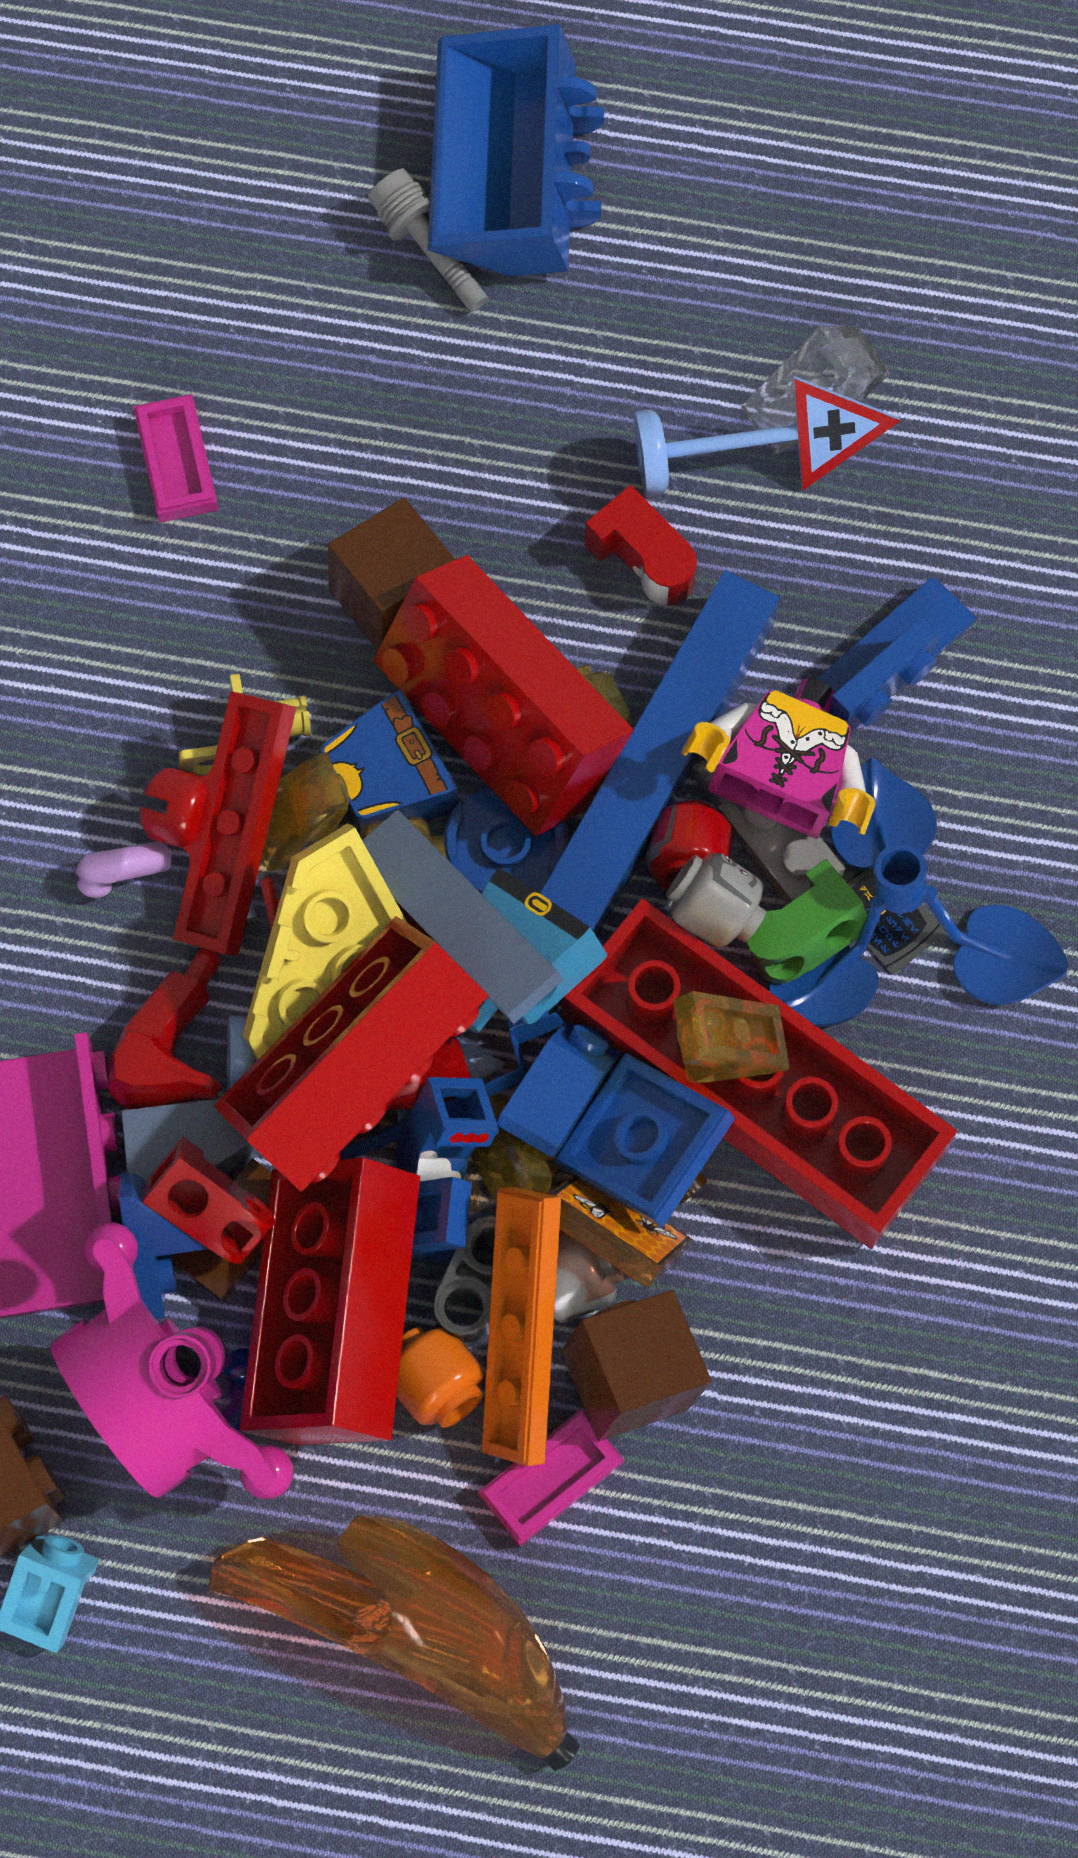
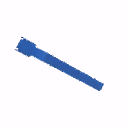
[339,1010,564,1160]

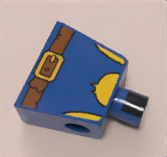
[298,689,458,840]

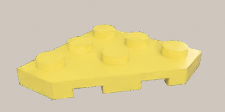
[242,823,407,1060]

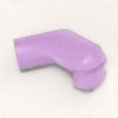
[75,841,171,898]

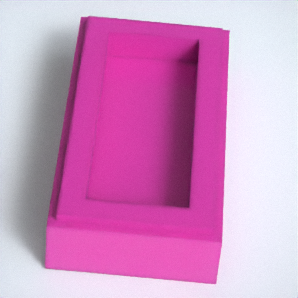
[133,394,219,523]
[478,1408,624,1547]

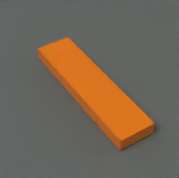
[482,1187,561,1466]

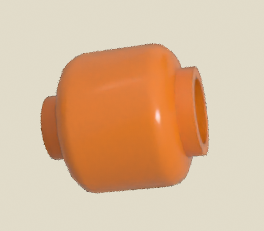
[396,1327,485,1428]

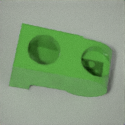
[747,859,867,984]

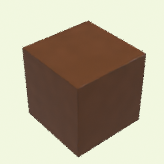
[327,497,456,651]
[561,1290,712,1442]

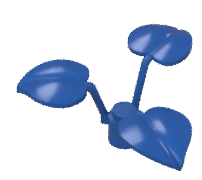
[769,757,1069,1027]

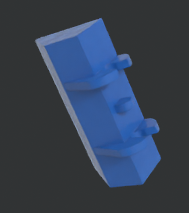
[427,24,604,276]

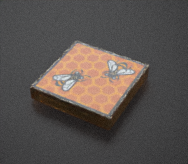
[549,1176,693,1287]

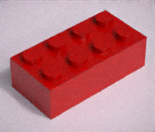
[373,555,634,837]
[213,916,489,1192]
[240,1157,420,1445]

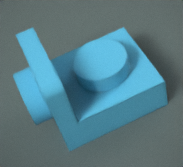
[0,1535,99,1653]

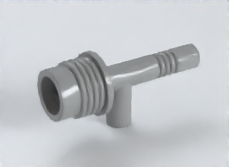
[368,168,489,312]

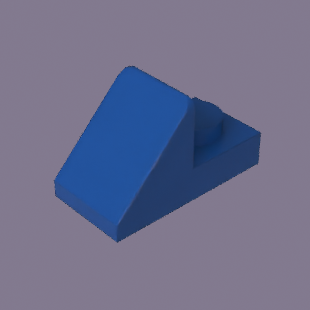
[119,1172,207,1319]
[411,1177,472,1264]

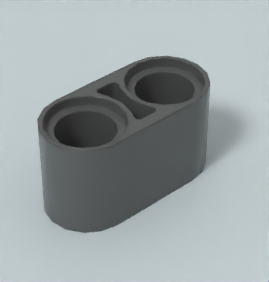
[434,1216,496,1347]

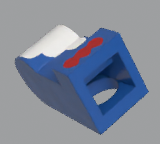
[396,1077,499,1181]

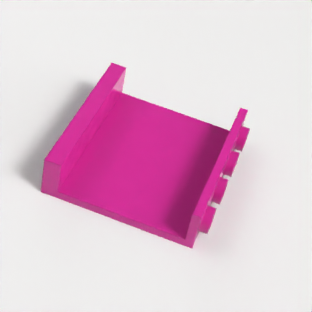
[0,1032,121,1319]

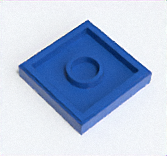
[553,1053,735,1228]

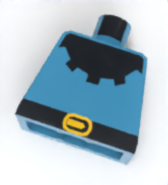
[469,867,608,1033]

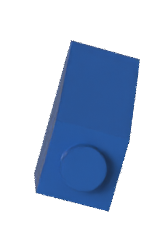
[497,1020,622,1158]

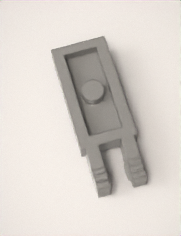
[692,759,845,904]

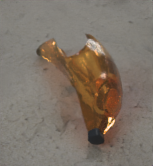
[209,1514,580,1771]

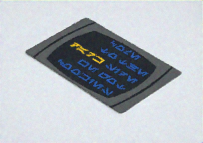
[842,868,946,975]

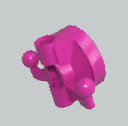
[50,1223,294,1500]

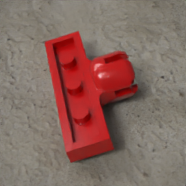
[139,691,297,956]

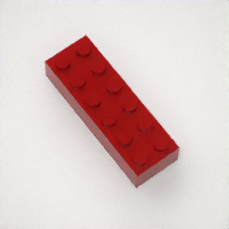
[562,898,958,1250]

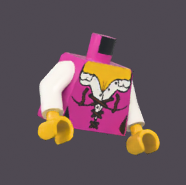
[681,678,876,840]

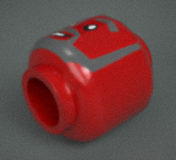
[645,800,733,892]

